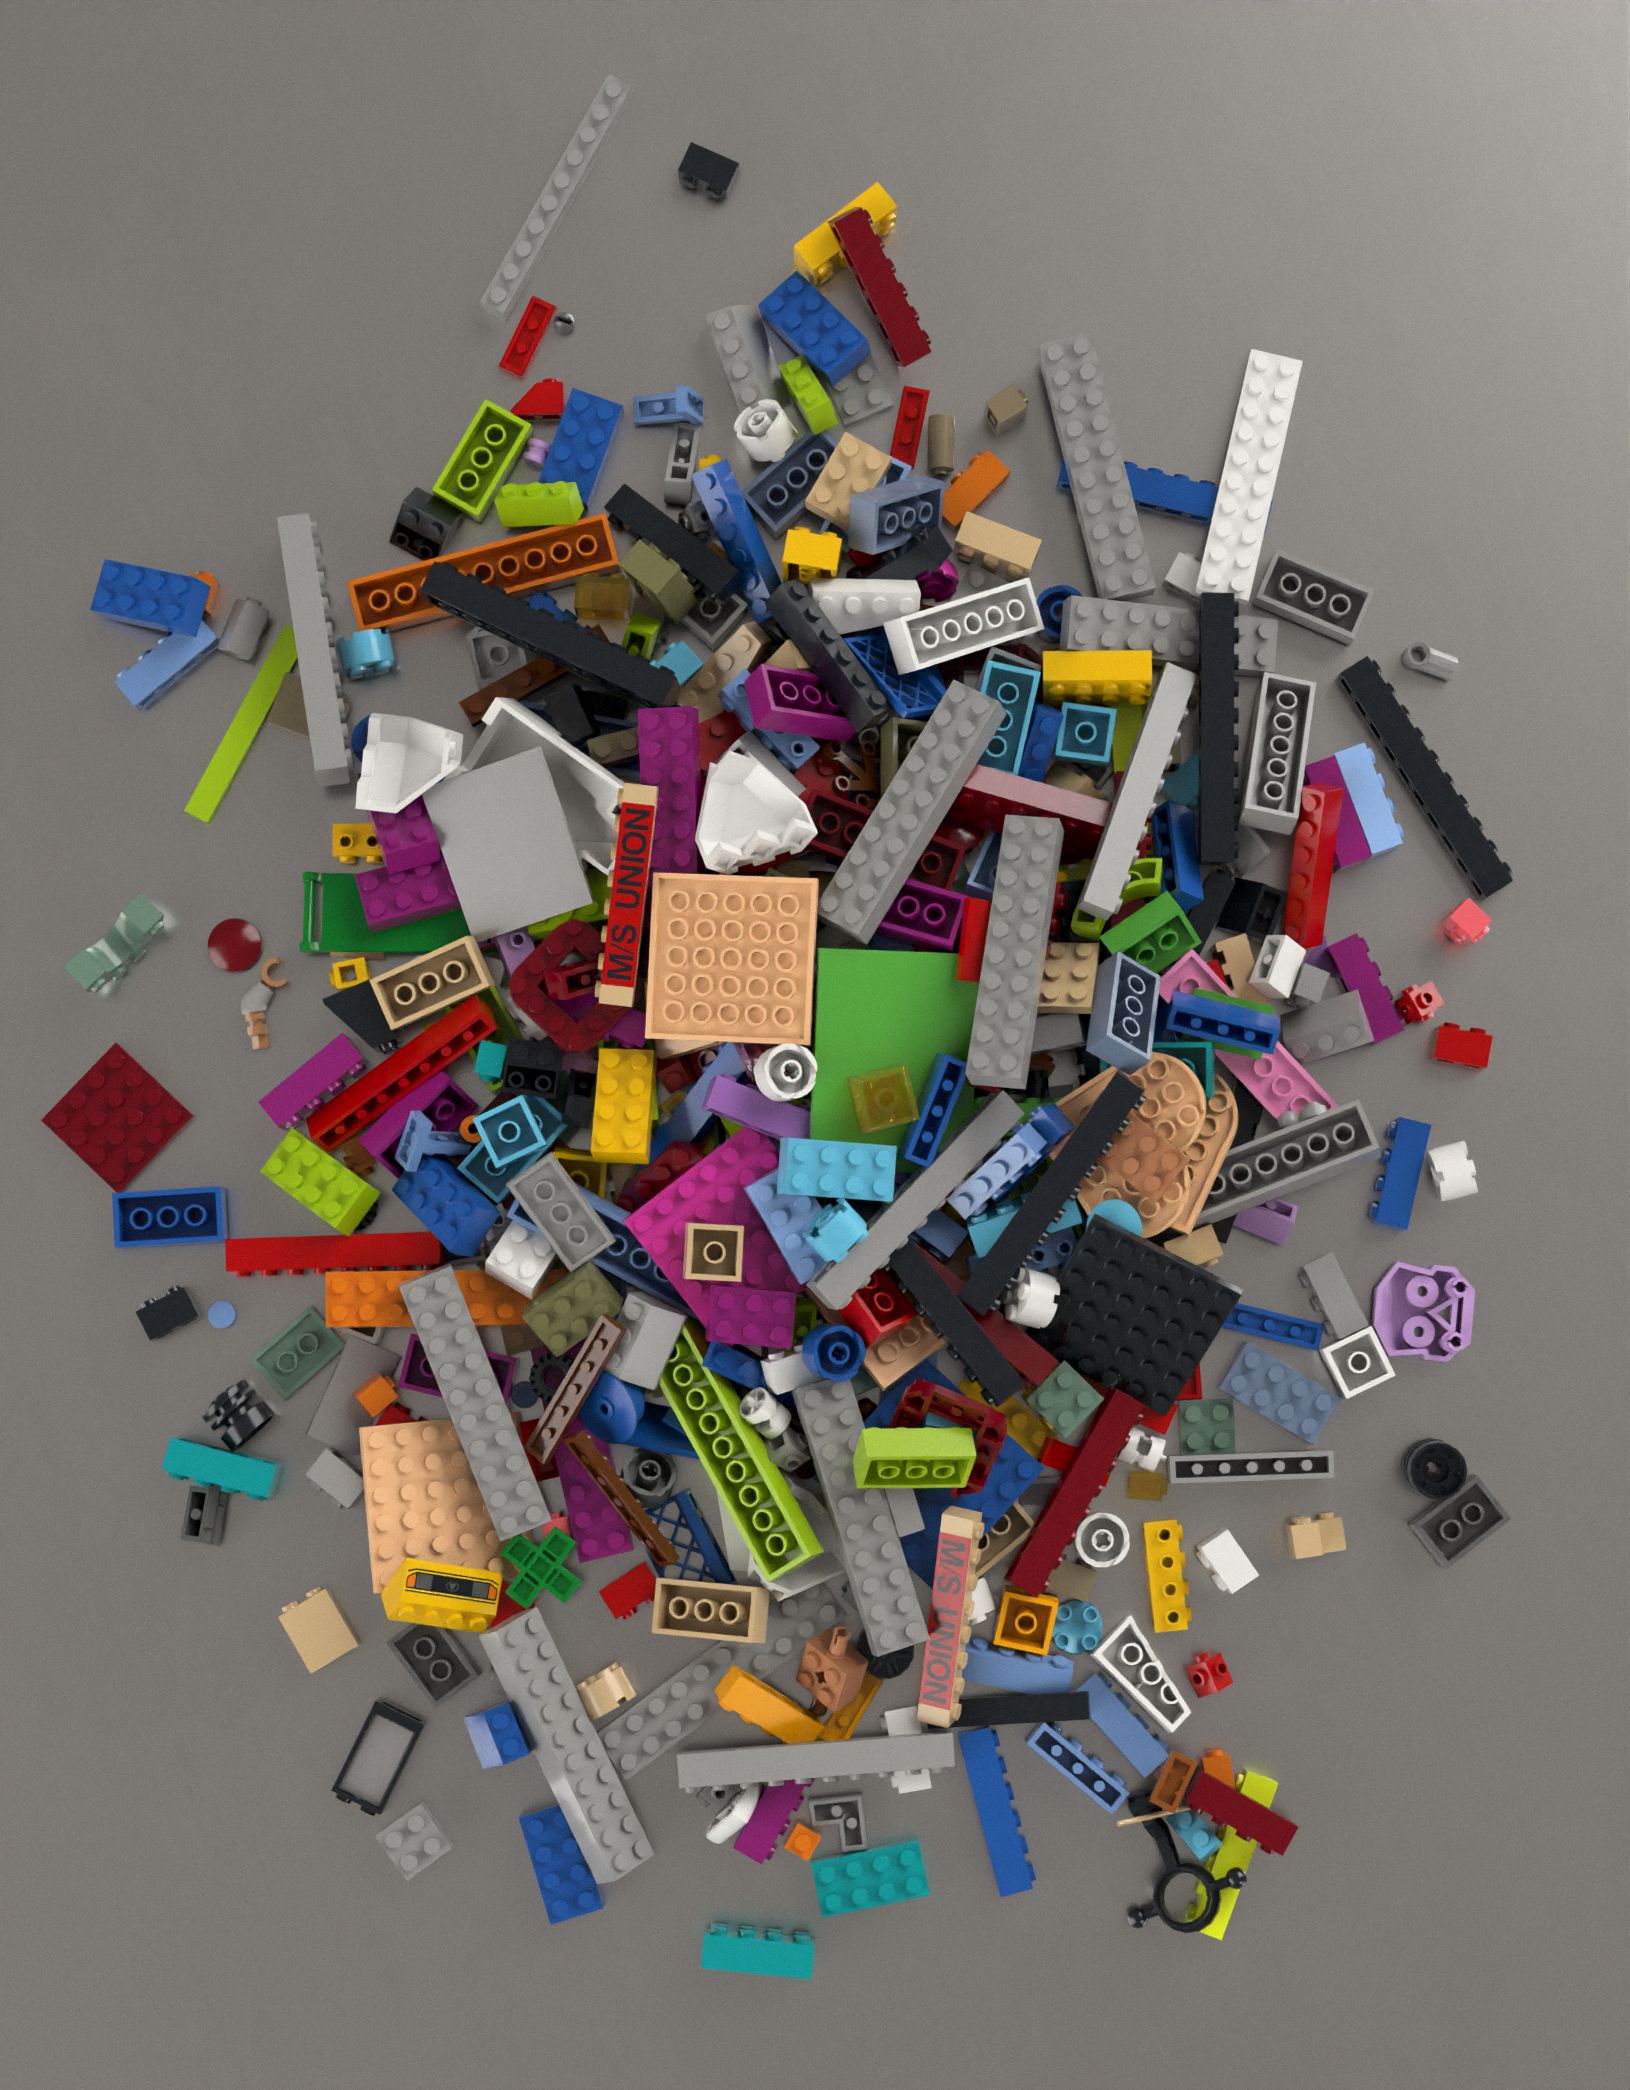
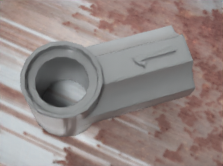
[1402,641,1458,681]

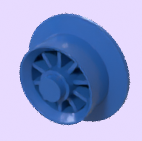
[579,1372,644,1444]

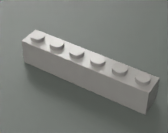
[1167,1450,1335,1484]

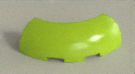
[1071,858,1162,941]

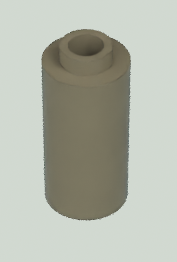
[928,414,955,477]

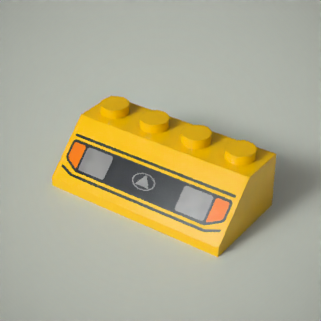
[381,1558,502,1633]

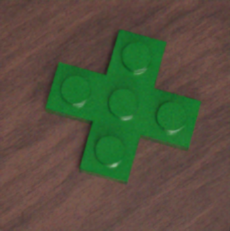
[500,1526,582,1609]

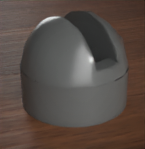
[553,312,575,335]

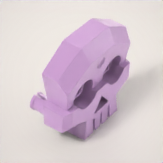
[1371,1261,1475,1362]

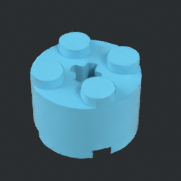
[336,629,396,680]
[803,1198,869,1263]

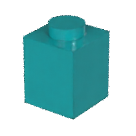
[474,1040,508,1083]

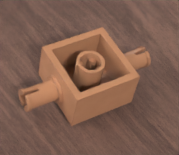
[796,1626,869,1717]

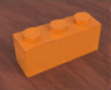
[942,449,1011,533]

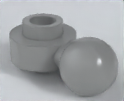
[1278,1102,1327,1129]

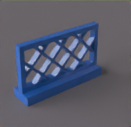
[843,627,947,719]
[644,1487,739,1585]

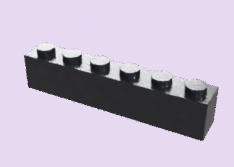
[604,483,745,605]
[765,578,892,733]

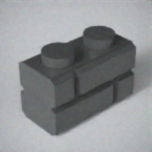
[180,1486,228,1546]

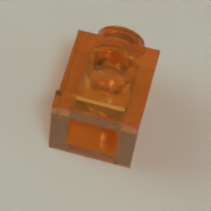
[337,1135,378,1178]

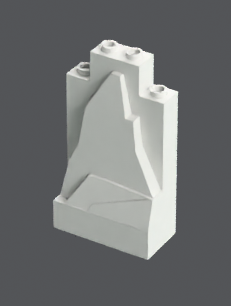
[443,697,625,875]

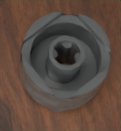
[620,1448,677,1509]

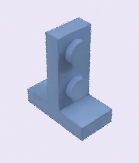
[633,385,705,425]
[395,1110,471,1172]

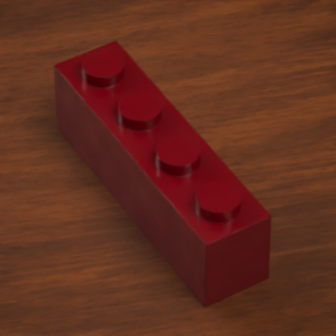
[1183,1768,1299,1857]

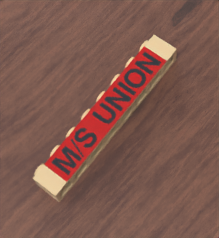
[595,783,659,1007]
[917,1506,984,1728]

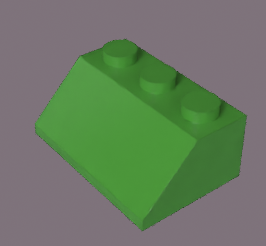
[1099,891,1202,974]

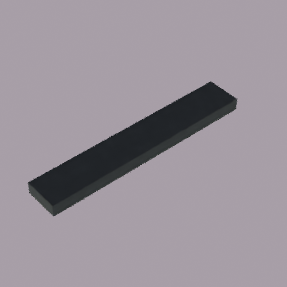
[928,1691,1091,1729]

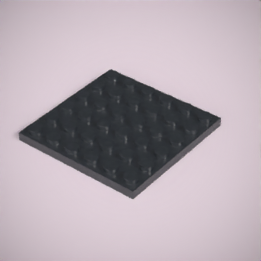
[1024,1214,1243,1417]

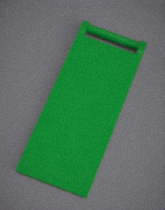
[299,872,498,953]

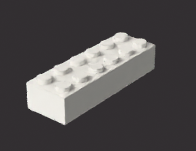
[883,577,1044,675]

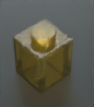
[1127,1471,1168,1501]

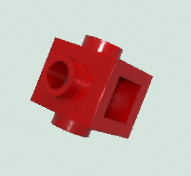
[1395,981,1445,1024]
[1185,1652,1234,1698]

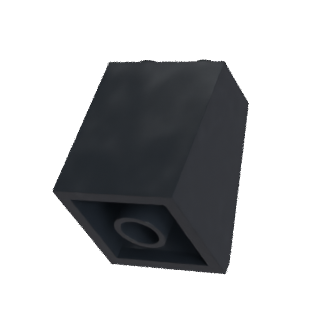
[322,978,403,1055]

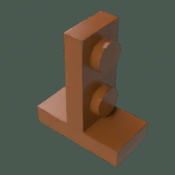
[1149,1750,1198,1814]

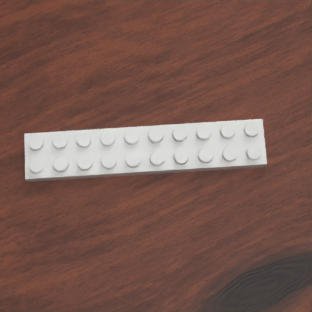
[1195,349,1303,605]

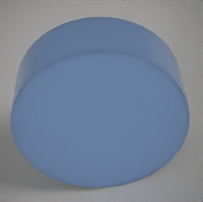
[208,1301,236,1328]
[511,1381,538,1408]

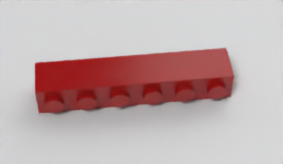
[1283,782,1344,949]

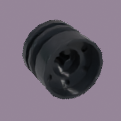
[202,1379,275,1452]
[1402,1438,1467,1500]
[856,1628,914,1679]

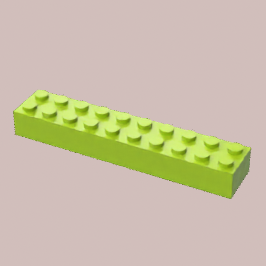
[659,1313,824,1582]

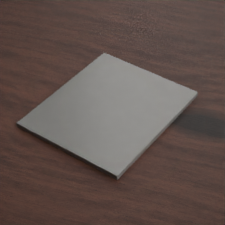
[422,746,595,943]

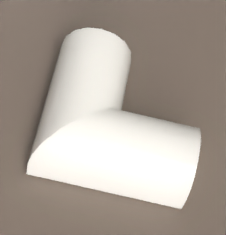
[706,1782,764,1844]

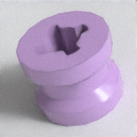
[522,438,551,468]

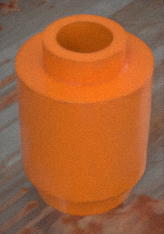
[460,1115,482,1144]

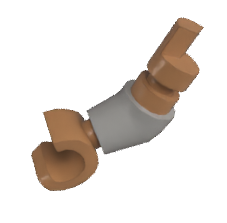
[241,957,288,1050]

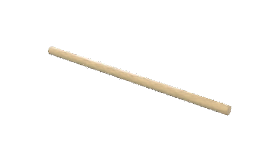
[1117,1805,1191,1827]

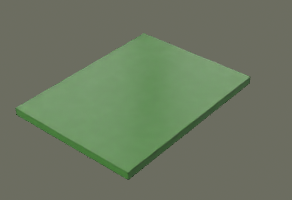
[809,948,979,1174]

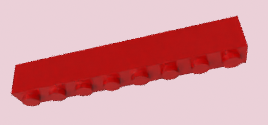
[306,994,497,1153]
[225,1232,445,1277]

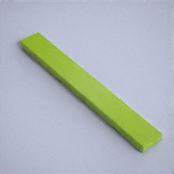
[184,624,298,824]

